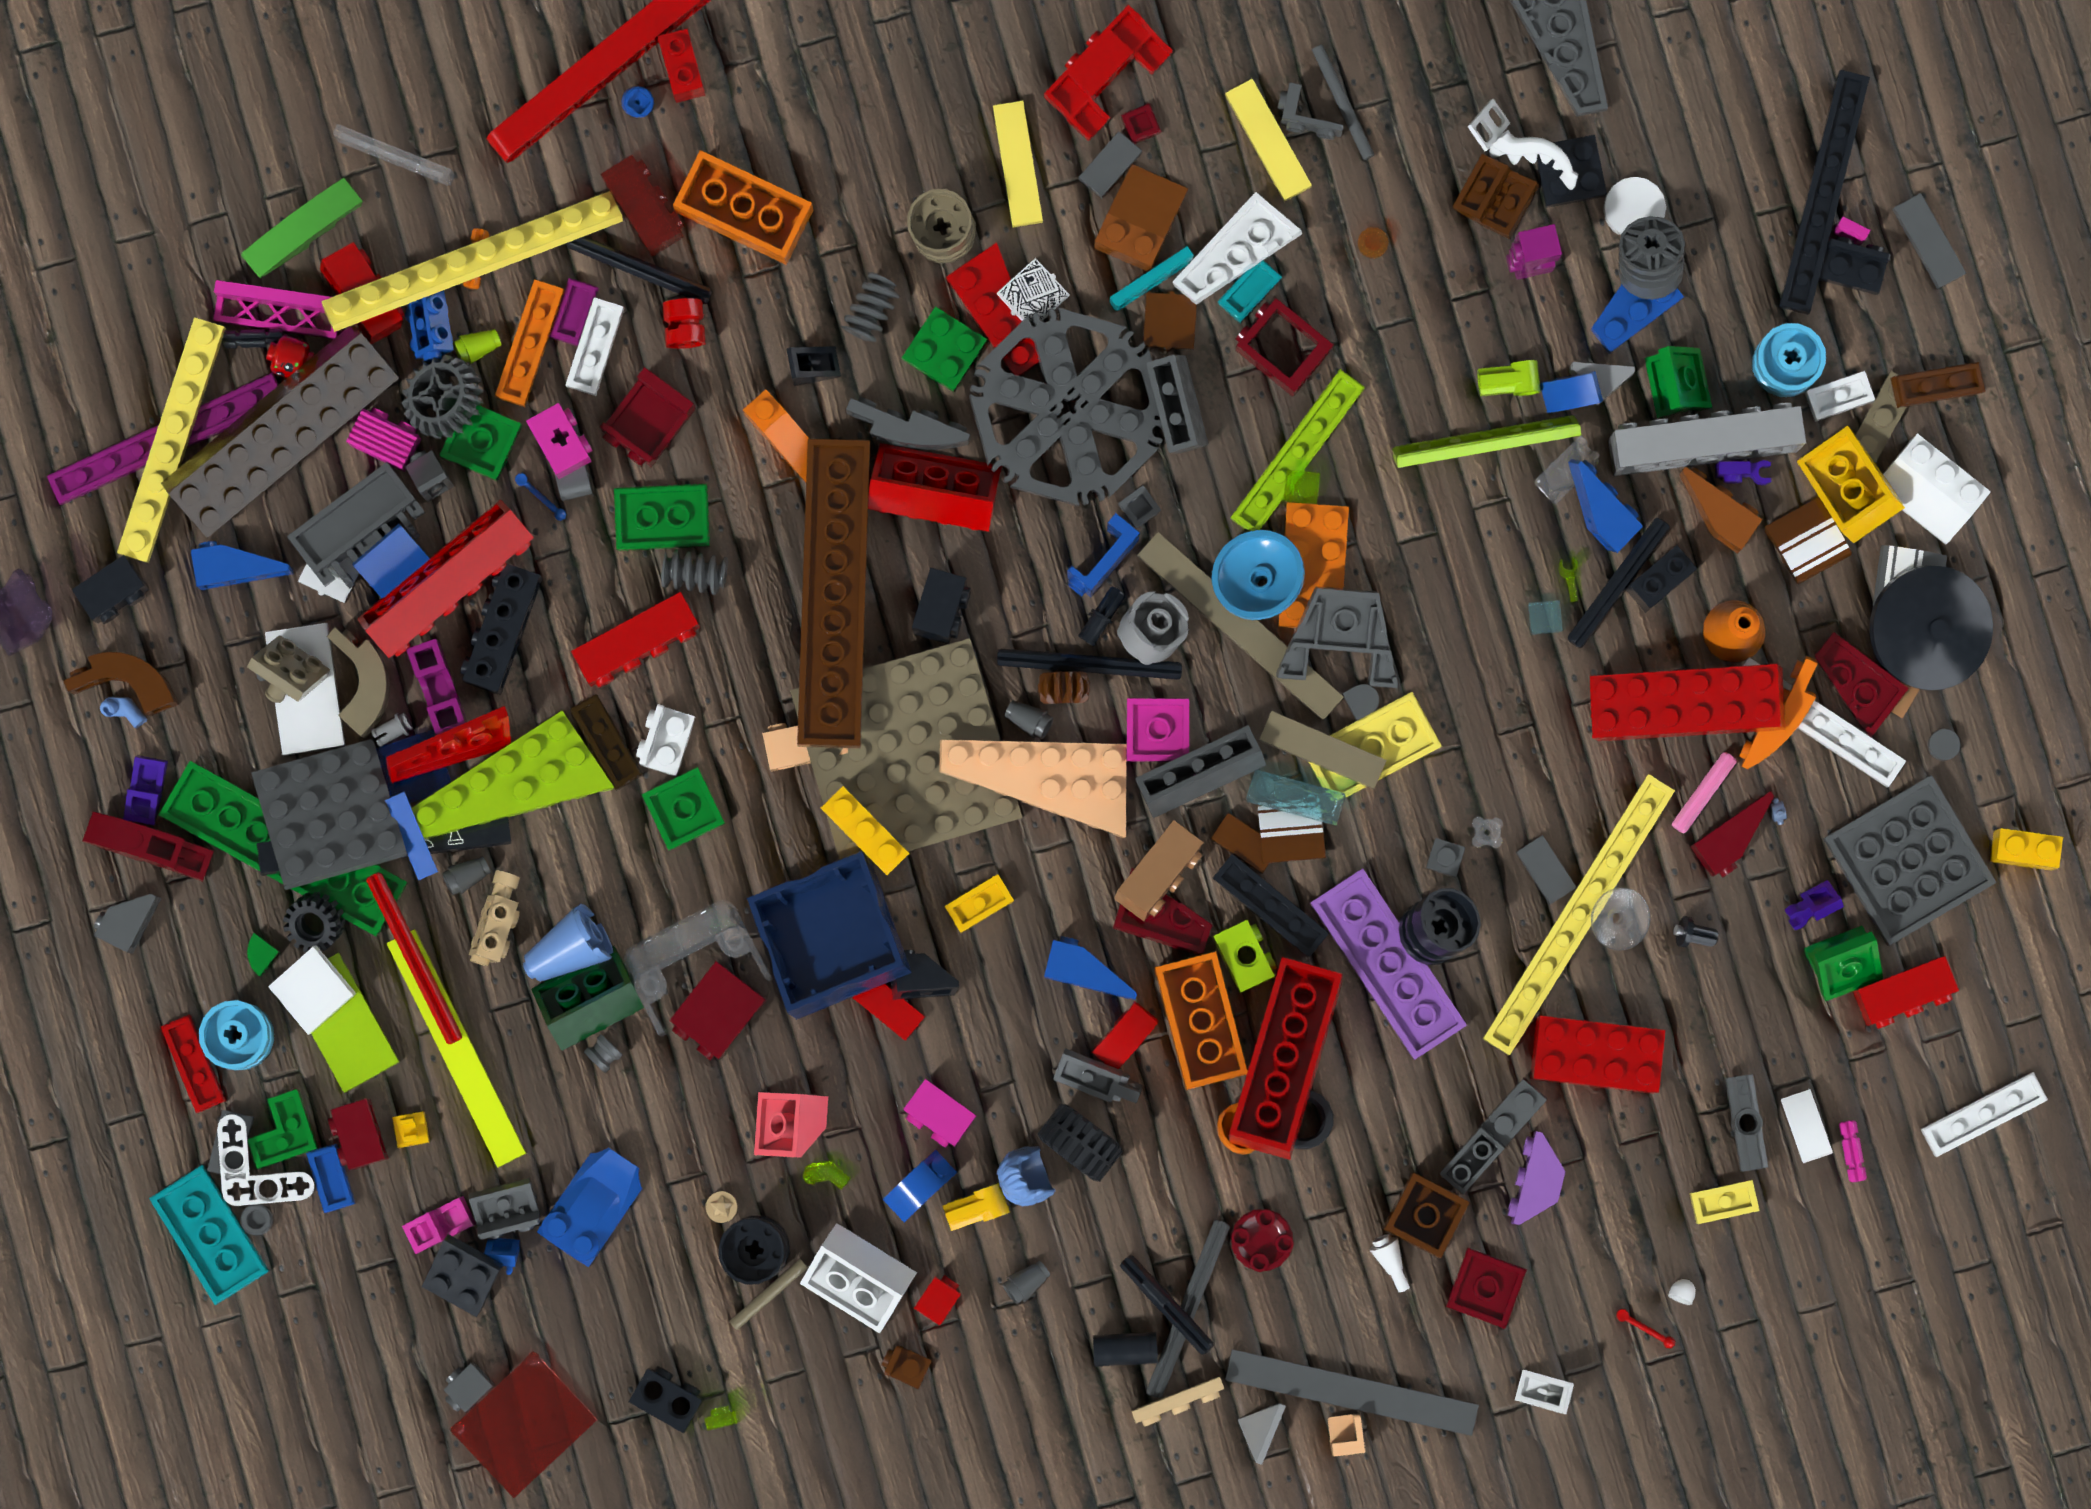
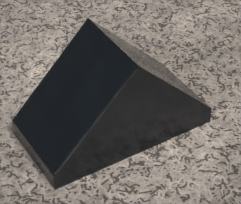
[786,346,841,386]

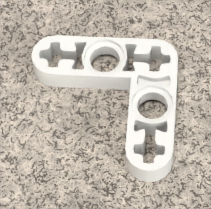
[217,1114,314,1206]

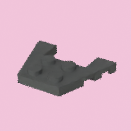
[1276,586,1398,688]

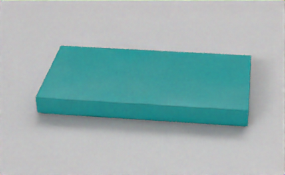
[149,1165,270,1305]

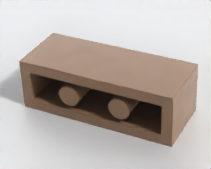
[1114,820,1204,921]

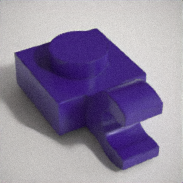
[1715,460,1771,485]
[1785,880,1844,930]

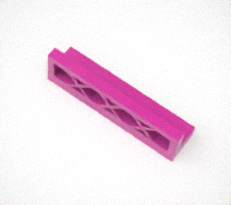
[213,280,338,339]

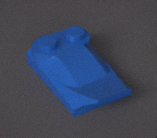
[537,1147,643,1267]

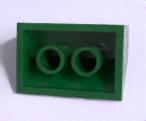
[531,945,645,1051]

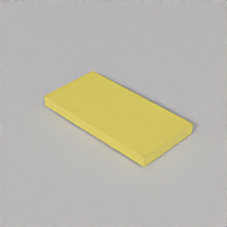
[1308,692,1442,805]

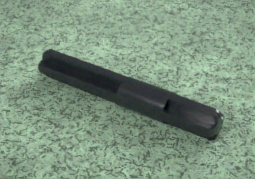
[1120,1255,1214,1355]

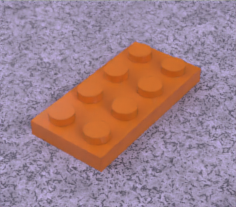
[1278,502,1349,628]

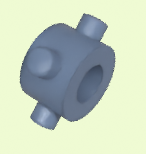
[1769,798,1787,825]

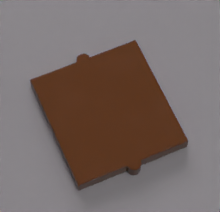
[1143,291,1197,351]

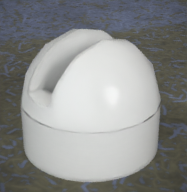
[1668,1279,1696,1305]

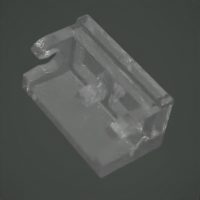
[1534,435,1600,505]

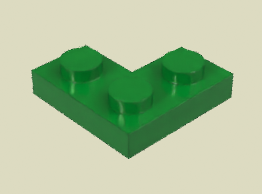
[247,1089,318,1169]

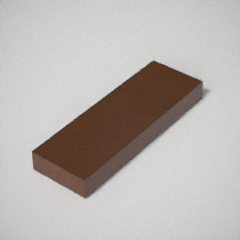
[1890,362,1986,408]

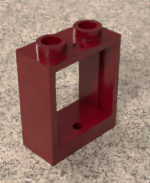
[1235,298,1333,397]

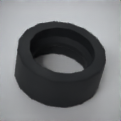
[1294,1090,1334,1149]

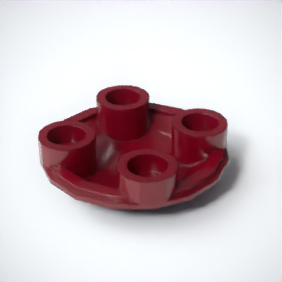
[1231,1209,1294,1272]

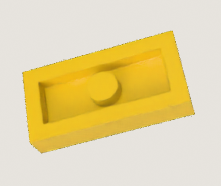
[944,874,1014,933]

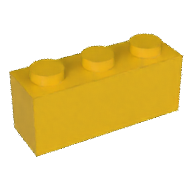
[820,786,909,875]

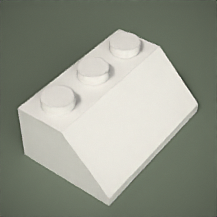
[1883,433,1991,545]
[800,1223,917,1333]

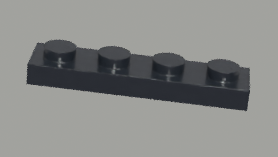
[1212,854,1329,958]

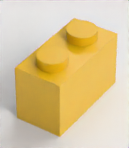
[1990,828,2063,871]

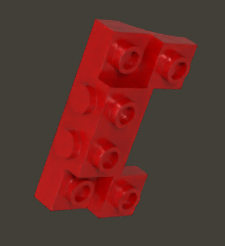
[1044,5,1173,141]

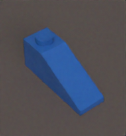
[191,541,294,590]
[1044,936,1137,1000]

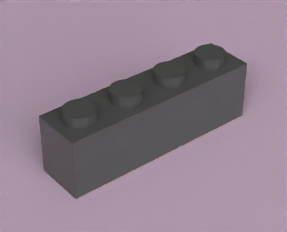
[1135,725,1266,818]

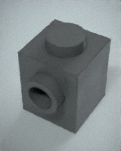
[444,1362,496,1413]

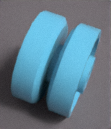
[1752,323,1826,397]
[199,1000,274,1071]

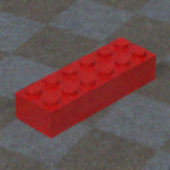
[357,499,534,658]
[1590,664,1785,741]
[1229,957,1343,1160]

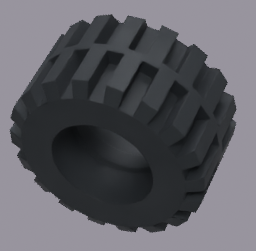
[1037,1103,1123,1182]

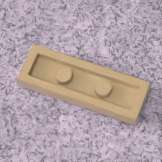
[1131,1376,1225,1427]

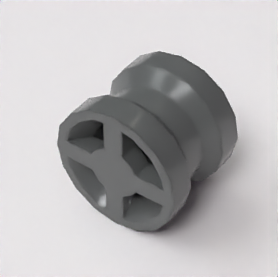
[584,1034,623,1073]

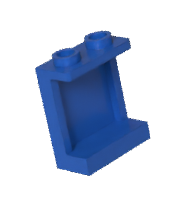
[1067,513,1140,598]

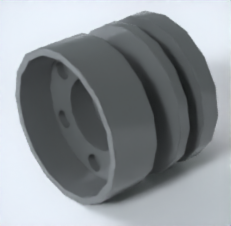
[1618,216,1685,300]

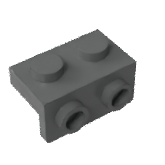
[469,1178,540,1240]

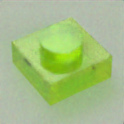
[1284,469,1320,504]
[704,1406,740,1431]

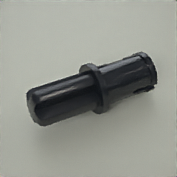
[1078,586,1125,646]

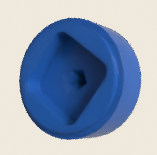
[621,86,654,118]

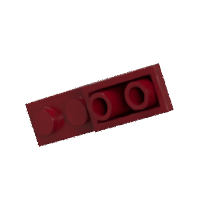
[82,812,214,882]

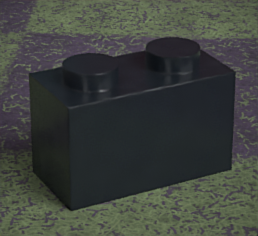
[72,555,150,624]

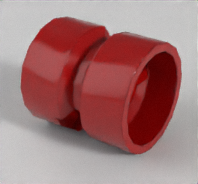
[663,298,706,349]

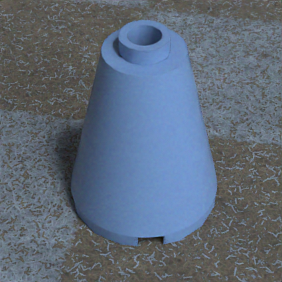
[523,904,613,982]

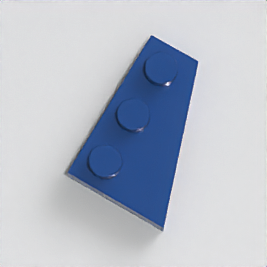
[1591,284,1684,354]

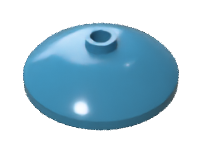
[1212,530,1305,620]

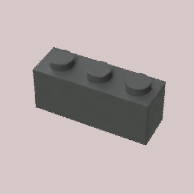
[1146,354,1209,454]

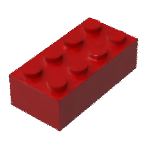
[1530,1016,1666,1094]

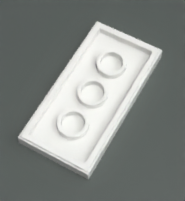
[265,623,346,756]

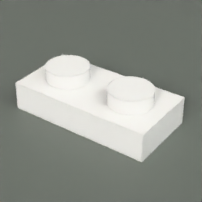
[1805,371,1875,422]

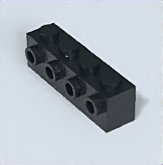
[460,563,543,695]

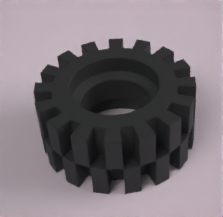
[283,892,345,952]

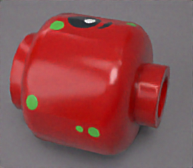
[266,335,314,378]

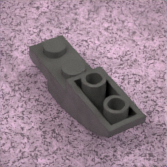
[846,397,971,450]
[1440,1078,1547,1194]

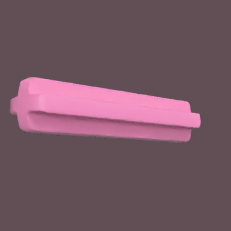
[1672,752,1737,833]

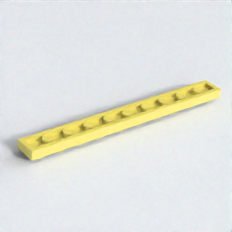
[321,191,623,332]
[1483,774,1675,1055]

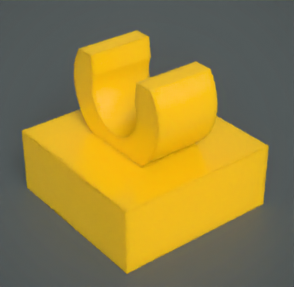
[392,1111,430,1148]

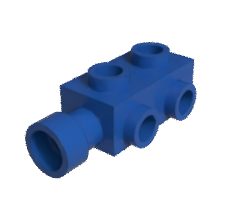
[405,291,454,363]

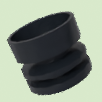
[1398,888,1481,965]
[719,1215,790,1285]

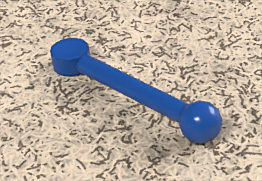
[515,473,566,521]

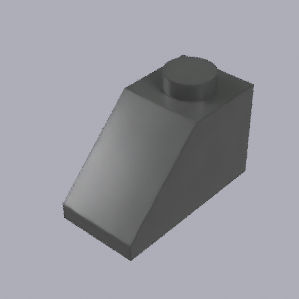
[405,450,454,502]
[94,894,162,954]

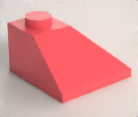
[754,1092,828,1158]

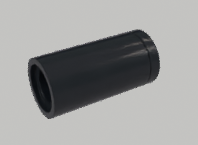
[1093,1332,1158,1367]

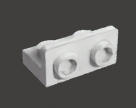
[636,704,696,777]

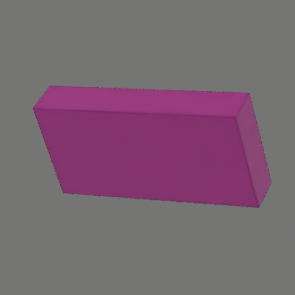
[550,278,599,347]

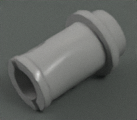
[371,712,414,747]

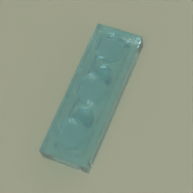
[1246,770,1346,826]

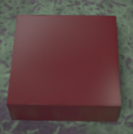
[1121,103,1161,144]

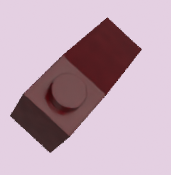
[1690,791,1774,878]

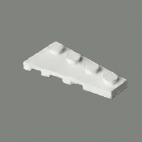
[1173,192,1302,305]

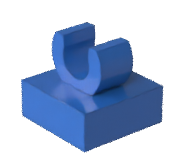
[484,1238,520,1275]

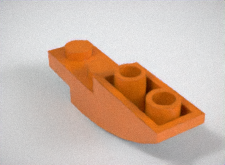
[1739,655,1818,769]

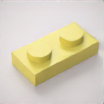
[1689,1180,1759,1224]

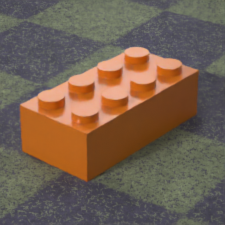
[673,150,813,265]
[1154,952,1248,1090]

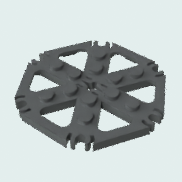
[969,307,1163,507]

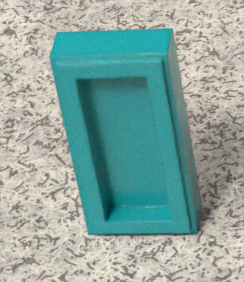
[1218,260,1282,324]

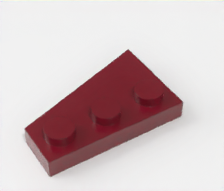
[1814,632,1909,737]
[1113,868,1212,956]

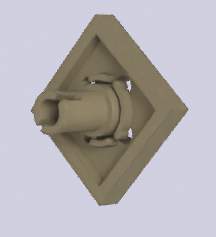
[247,635,331,703]

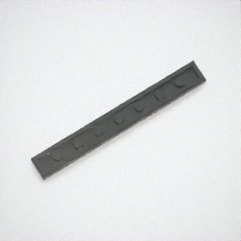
[1225,1349,1479,1436]

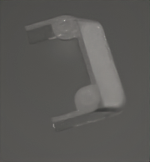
[624,900,773,1037]

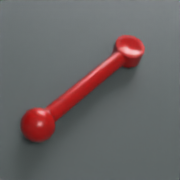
[1616,1309,1675,1349]

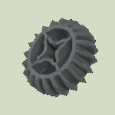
[401,355,484,439]

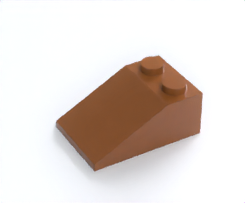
[1094,164,1188,272]

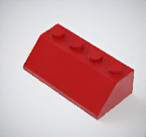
[868,443,1002,532]

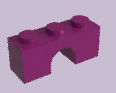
[1506,224,1562,280]
[406,639,467,735]

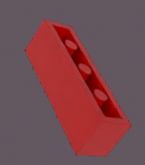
[571,592,700,688]

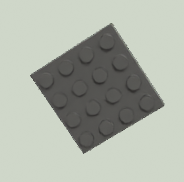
[251,739,407,890]
[1823,775,1997,946]

